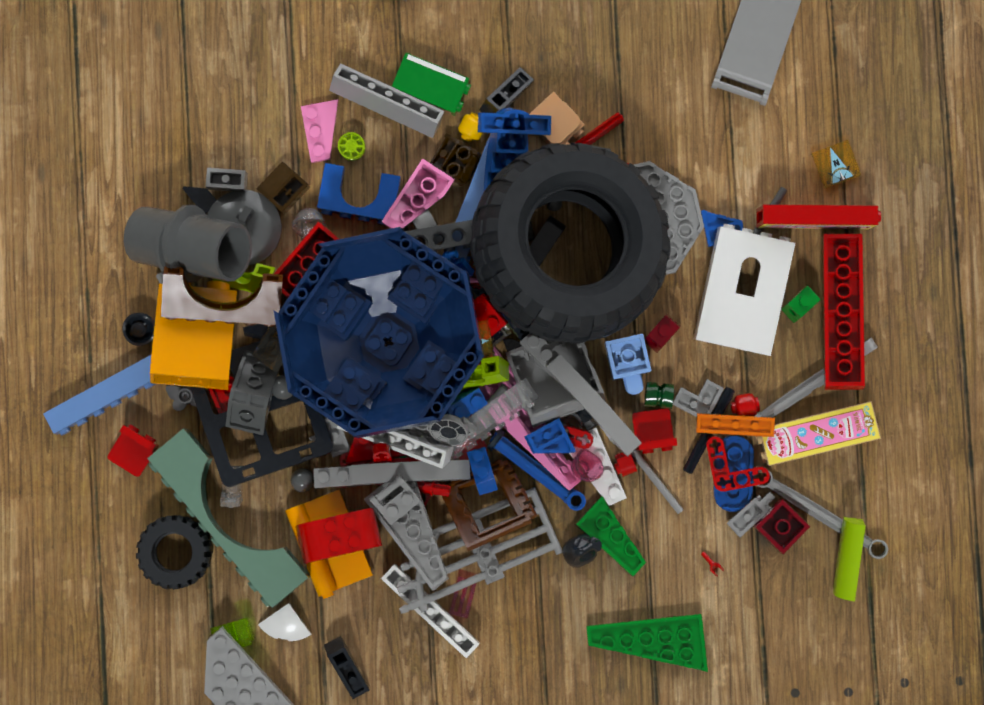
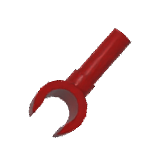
[701,551,724,576]

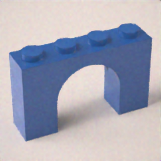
[317,163,401,226]

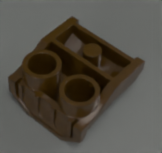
[430,133,481,186]

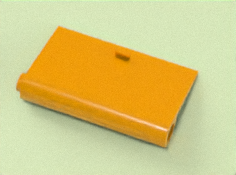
[285,489,373,599]

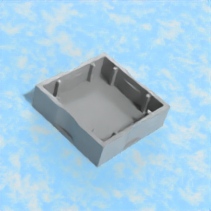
[505,340,606,427]

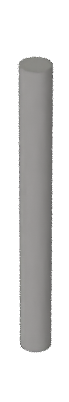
[631,450,684,514]

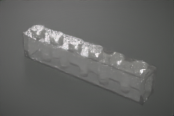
[451,378,539,460]

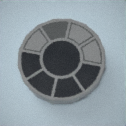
[429,414,469,446]

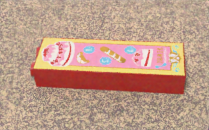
[756,204,881,229]

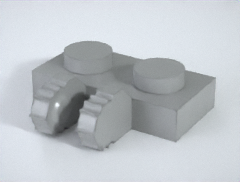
[309,418,350,458]

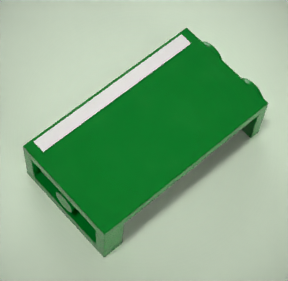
[392,53,471,116]

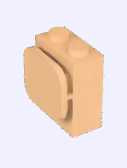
[529,91,585,145]

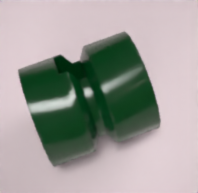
[644,382,674,409]

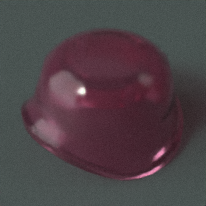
[571,449,604,482]

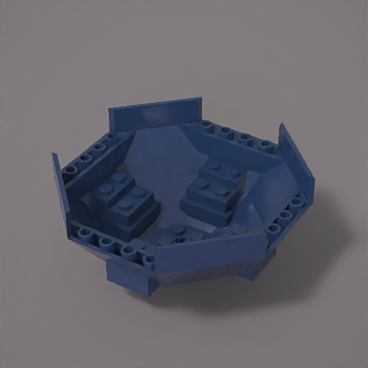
[273,227,484,438]

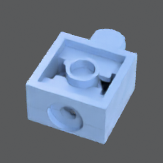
[604,334,651,395]

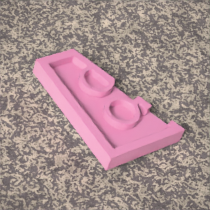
[301,100,339,163]

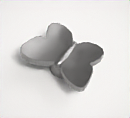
[165,385,196,411]

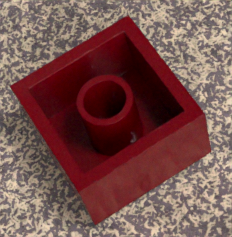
[753,499,810,554]

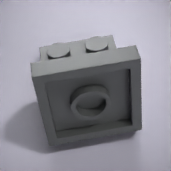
[226,350,282,435]

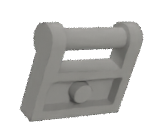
[369,474,421,525]

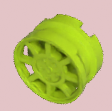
[338,132,365,161]

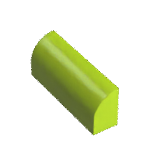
[833,517,866,601]

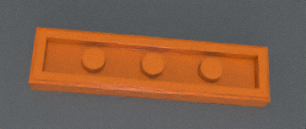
[696,413,775,437]

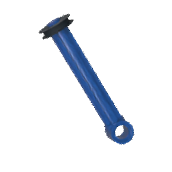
[486,427,586,511]

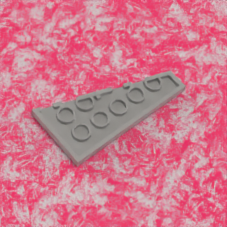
[364,481,449,591]

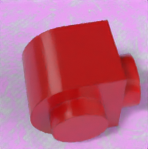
[614,452,637,477]

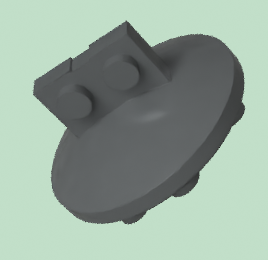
[207,190,282,266]

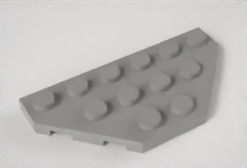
[634,161,704,275]
[204,626,294,705]

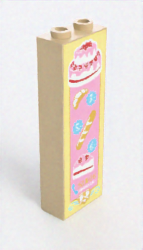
[756,401,881,466]

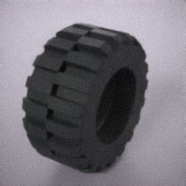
[136,515,213,590]

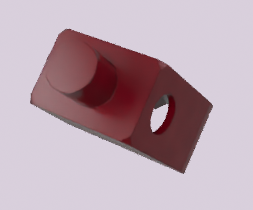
[644,313,681,353]

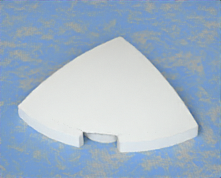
[258,603,311,641]

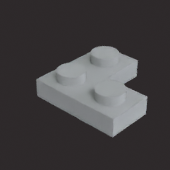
[673,379,724,417]

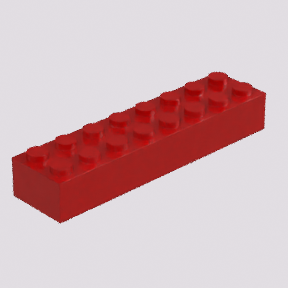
[822,234,865,390]

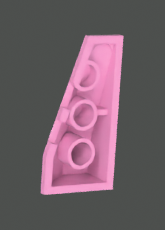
[381,159,455,229]

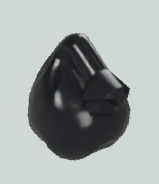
[562,534,602,568]

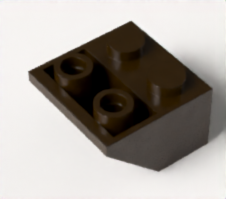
[257,161,310,215]

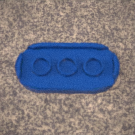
[713,435,754,512]

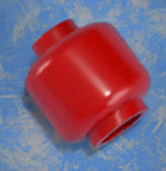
[731,393,760,416]

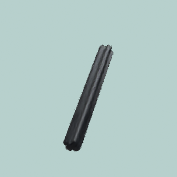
[683,387,735,474]

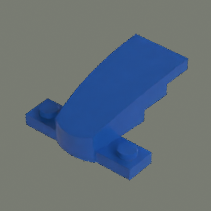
[478,108,552,191]

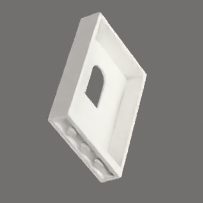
[693,224,795,356]

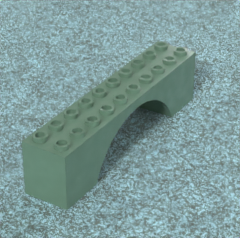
[147,428,311,608]

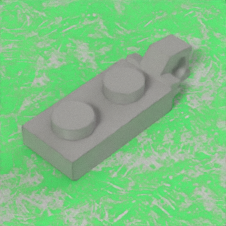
[727,492,775,537]

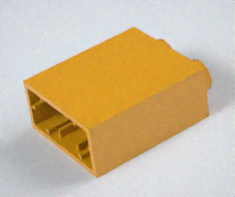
[150,281,237,390]

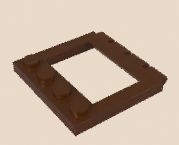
[442,459,537,552]

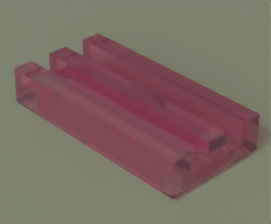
[449,576,477,619]

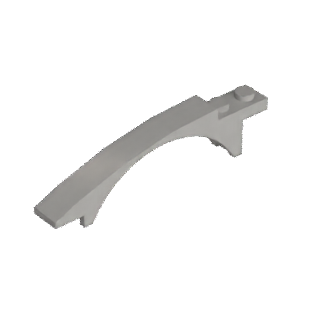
[520,332,642,457]
[314,460,471,490]

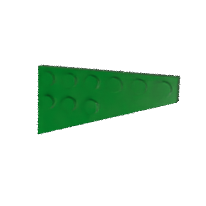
[586,614,708,672]

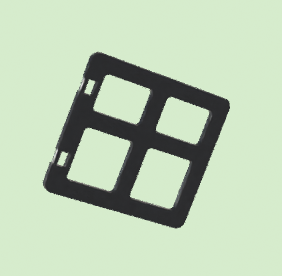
[190,340,333,487]

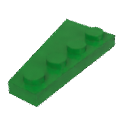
[576,496,646,577]

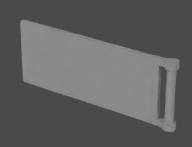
[711,0,801,106]

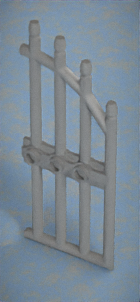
[397,487,563,614]

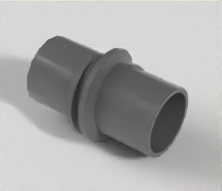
[123,205,252,283]

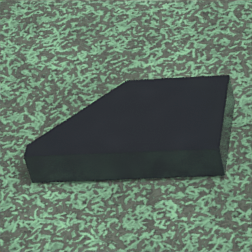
[182,186,217,215]

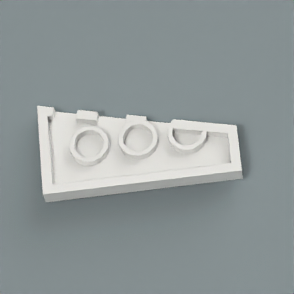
[569,428,627,506]

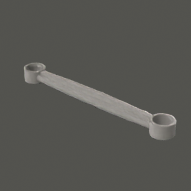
[755,337,878,417]
[753,469,888,559]

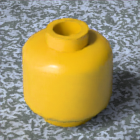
[458,112,483,142]

